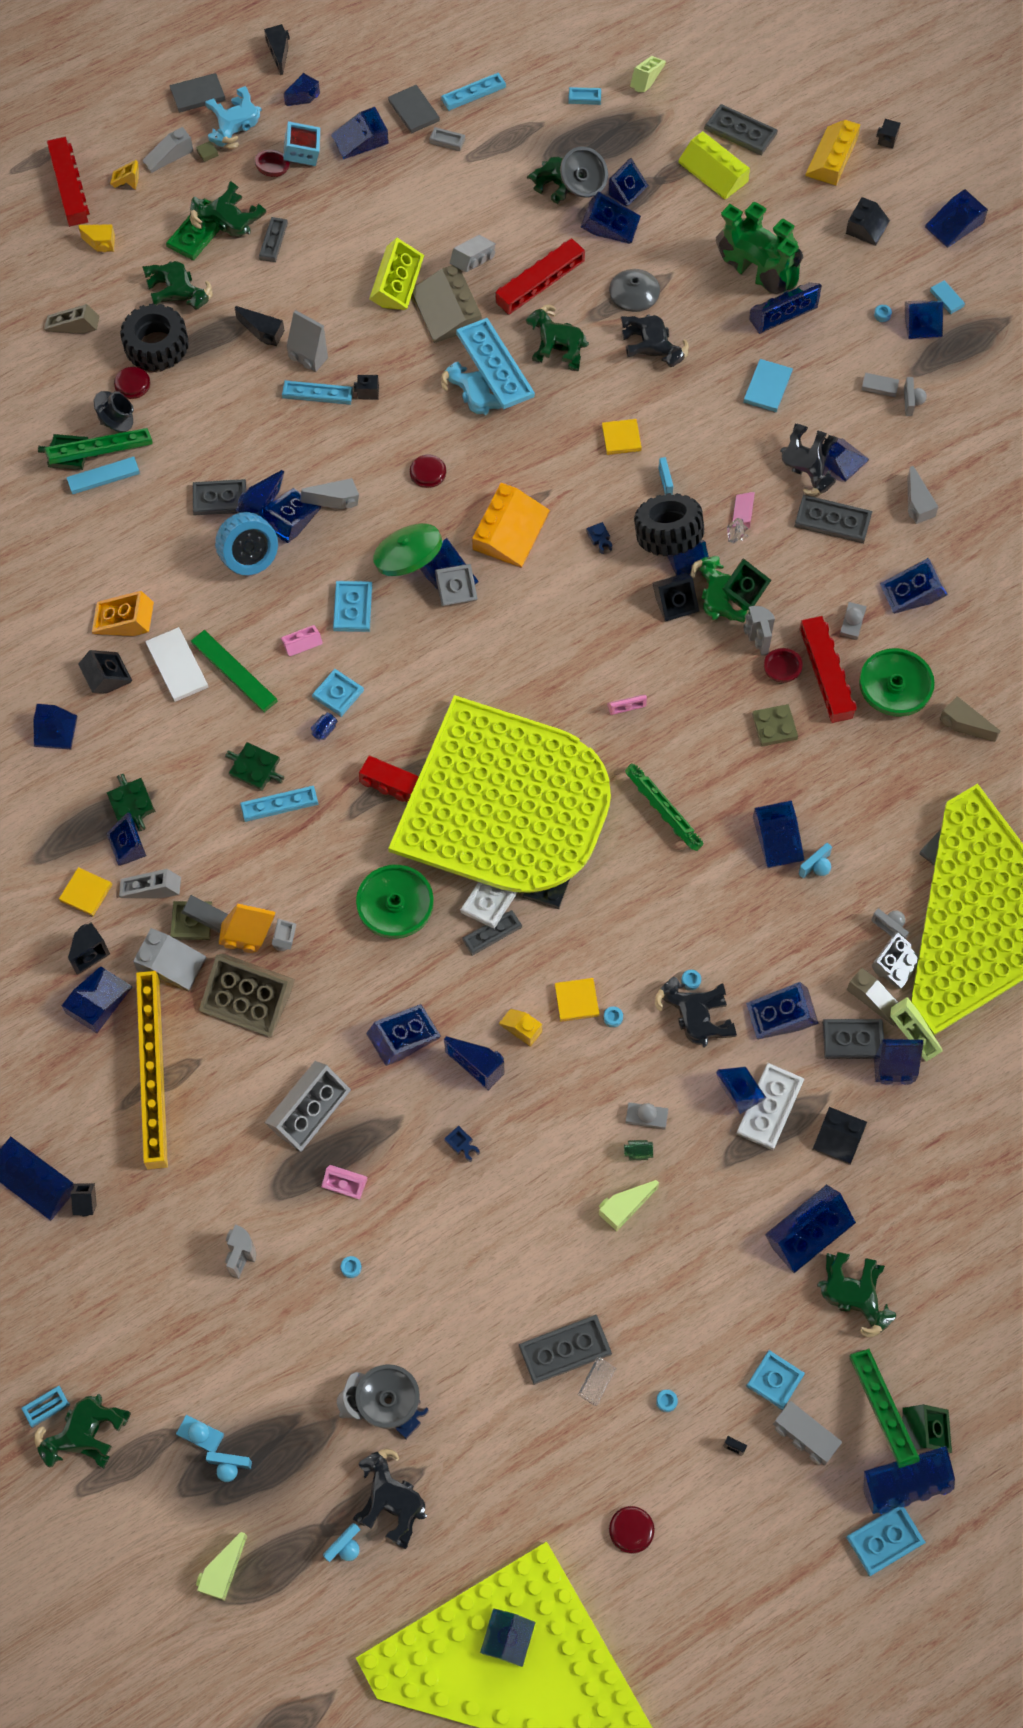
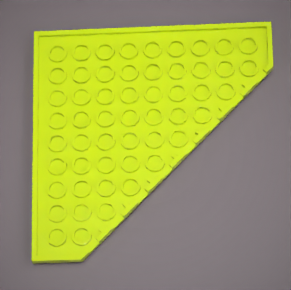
[911,784,1023,1036]
[356,1542,653,1728]

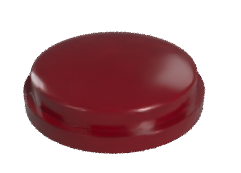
[255,150,290,177]
[114,367,151,399]
[410,454,447,488]
[764,648,803,683]
[609,1506,655,1554]

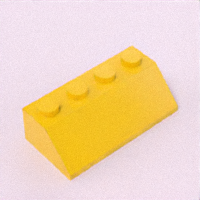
[805,120,861,186]

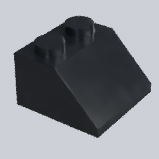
[845,197,890,246]
[652,573,700,622]
[78,650,133,694]
[68,922,110,975]
[812,1107,867,1165]

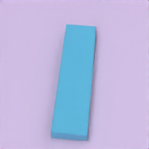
[441,72,506,111]
[282,380,353,405]
[67,457,140,495]
[240,786,319,822]

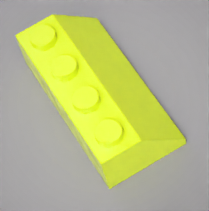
[678,131,750,200]
[369,238,424,310]

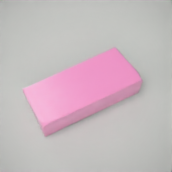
[732,492,755,529]
[281,625,323,656]
[607,695,647,715]
[321,1165,368,1200]

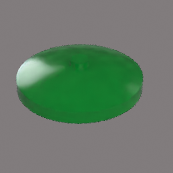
[373,523,442,576]
[859,648,935,717]
[356,865,434,939]

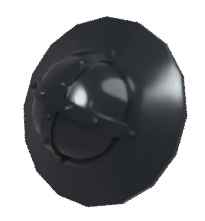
[93,391,134,432]

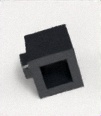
[876,119,901,149]
[354,375,379,400]
[71,1183,97,1217]

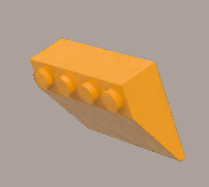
[472,483,550,568]

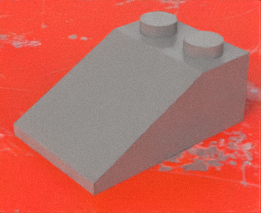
[287,310,328,372]
[133,928,206,991]

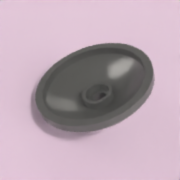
[560,147,608,198]
[609,269,660,312]
[356,1364,420,1429]

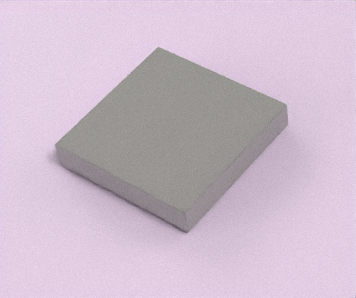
[435,564,478,606]

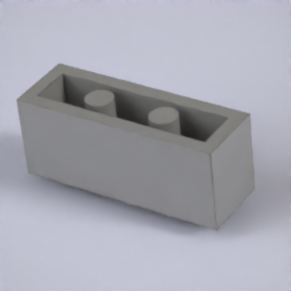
[450,235,496,272]
[773,1401,842,1466]

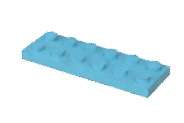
[456,318,535,409]

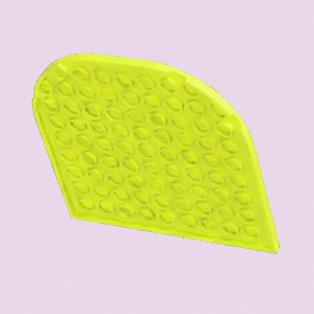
[388,695,611,892]

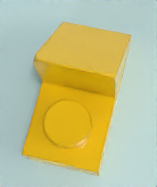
[110,160,139,190]

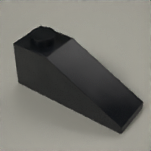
[264,24,290,75]
[235,306,285,347]

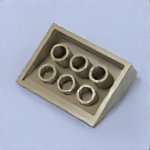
[412,265,482,343]
[199,953,295,1037]

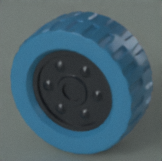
[215,512,278,575]

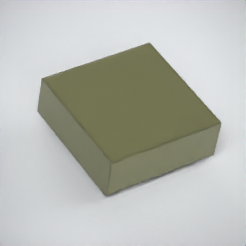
[196,141,219,162]

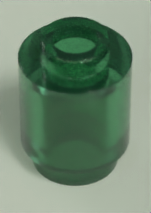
[624,1140,653,1161]

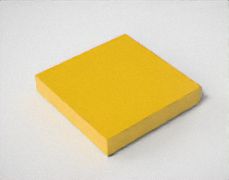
[602,419,642,455]
[59,867,112,916]
[555,978,599,1022]

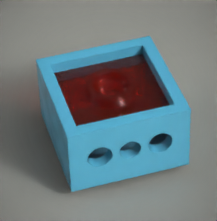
[283,121,320,166]

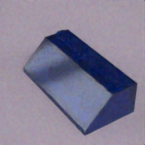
[749,282,822,334]
[0,1136,74,1221]
[765,1184,856,1273]
[863,1446,955,1514]

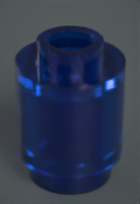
[311,712,338,740]

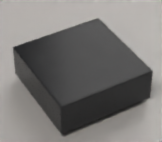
[723,1436,747,1456]

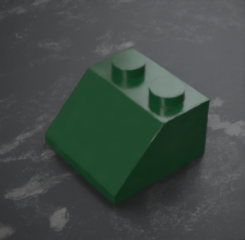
[722,558,772,610]
[902,1404,952,1454]

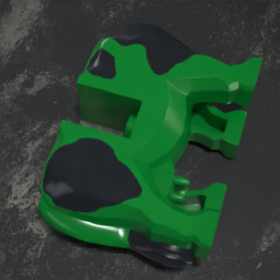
[716,202,804,294]

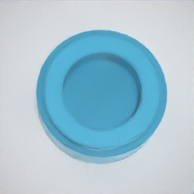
[874,305,892,322]
[681,970,701,990]
[603,1007,623,1027]
[340,1256,362,1278]
[656,1390,678,1412]

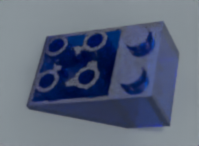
[331,107,389,159]
[753,800,805,868]

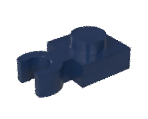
[586,522,613,554]
[444,1125,480,1162]
[395,1400,429,1439]

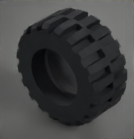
[120,303,189,371]
[634,493,704,556]

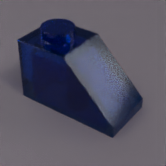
[283,73,320,106]

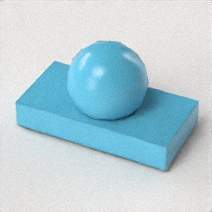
[799,843,832,878]
[176,1415,224,1452]
[206,1452,252,1482]
[323,1523,361,1562]

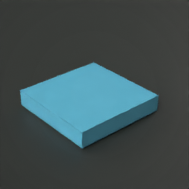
[312,669,364,717]
[746,1350,805,1410]

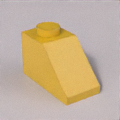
[79,224,115,252]
[499,1009,542,1047]

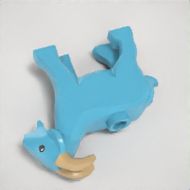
[205,86,262,150]
[441,362,502,415]

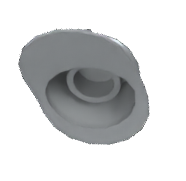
[337,1372,364,1420]

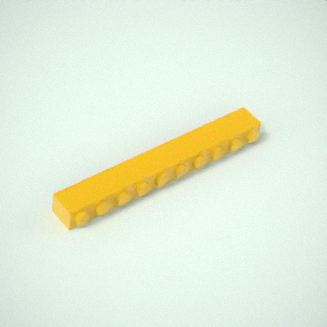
[136,971,168,1170]

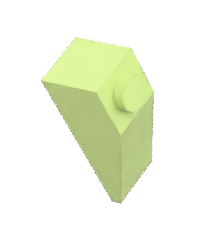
[630,56,666,93]
[890,997,943,1062]
[599,1180,659,1231]
[196,1532,247,1601]

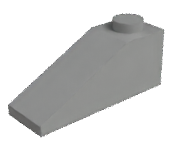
[143,127,193,173]
[907,466,938,524]
[300,478,359,509]
[119,869,181,898]

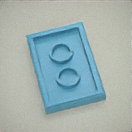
[743,359,793,412]
[333,581,372,632]
[846,1504,926,1577]

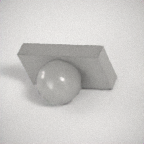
[904,377,927,416]
[840,602,867,640]
[872,908,909,939]
[271,919,296,951]
[626,1102,668,1130]

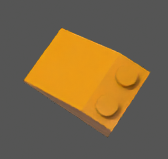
[92,591,154,636]
[219,903,275,953]

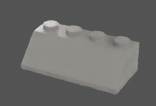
[264,1061,351,1152]

